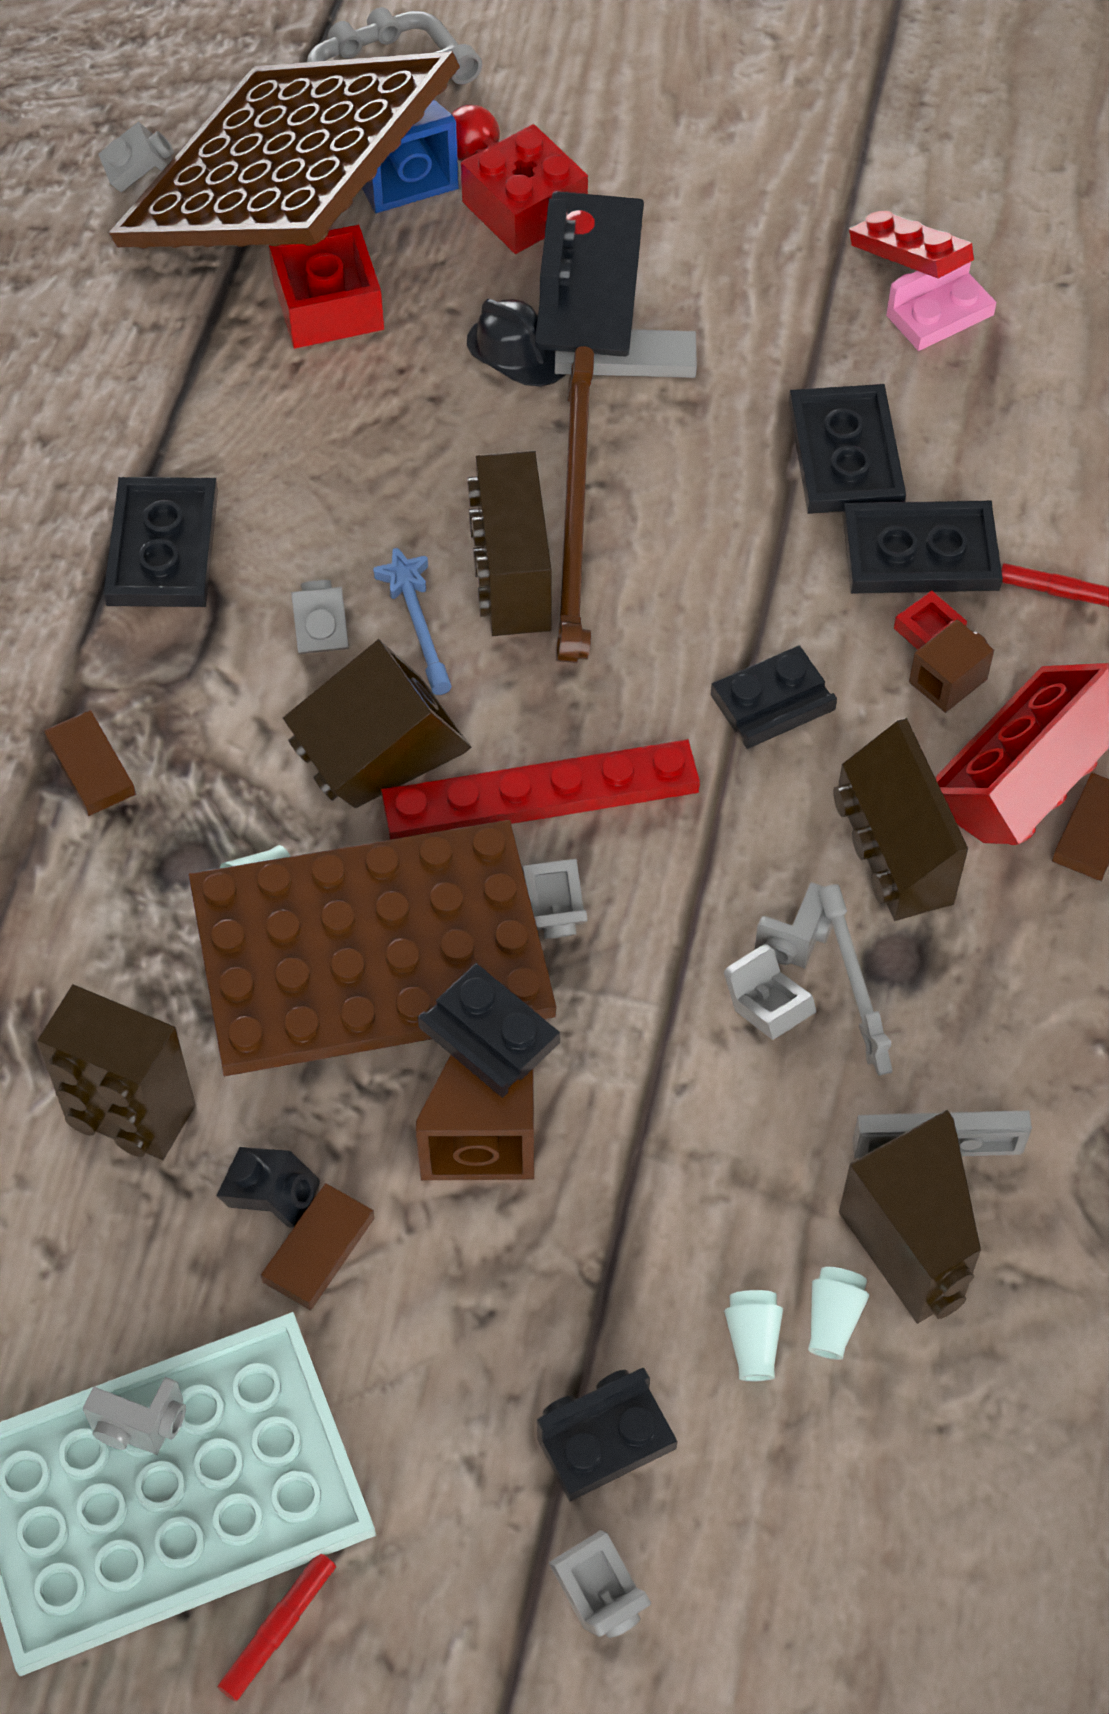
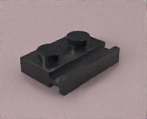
[710,645,837,749]
[418,963,560,1098]

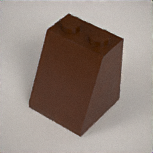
[416,1006,534,1181]

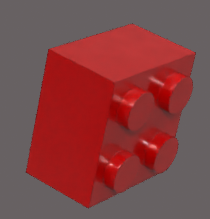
[268,224,384,349]

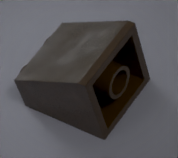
[283,639,472,809]
[839,1110,981,1324]

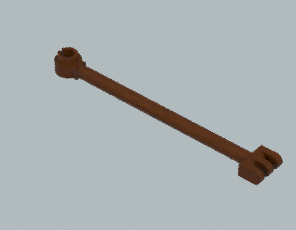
[556,346,594,664]

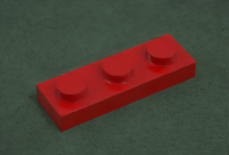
[849,211,974,279]

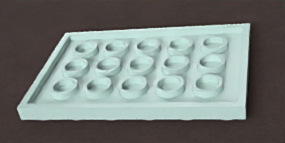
[0,1312,376,1677]

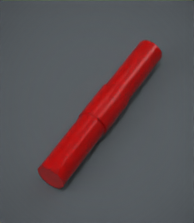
[1001,563,1109,607]
[217,1554,337,1702]

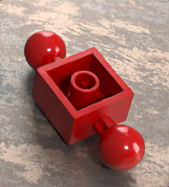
[451,104,595,255]

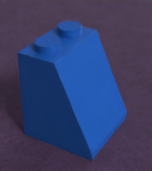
[362,99,459,214]

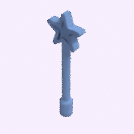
[373,548,452,695]

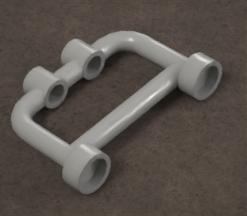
[307,7,482,84]

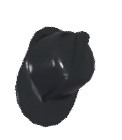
[467,299,566,387]

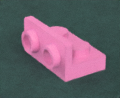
[886,262,996,351]

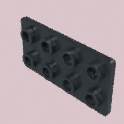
[535,191,644,357]

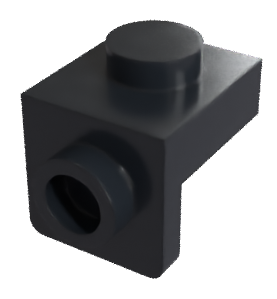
[216,1147,320,1228]

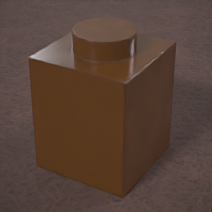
[909,619,994,713]

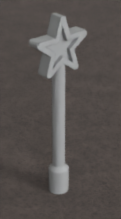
[818,884,892,1076]

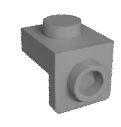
[98,121,174,193]
[291,580,349,654]
[522,859,588,939]
[755,882,833,968]
[724,944,817,1040]
[82,1377,186,1455]
[549,1530,651,1638]

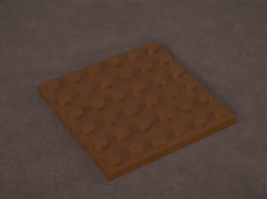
[109,51,460,249]

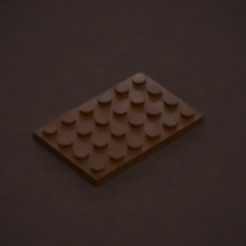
[189,820,557,1077]

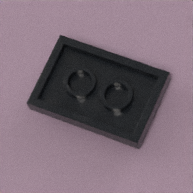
[789,384,906,514]
[104,477,218,607]
[843,500,1003,594]

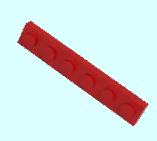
[381,739,700,840]

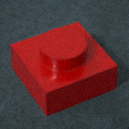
[893,591,967,650]

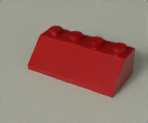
[935,663,1109,845]

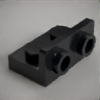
[537,1368,678,1502]

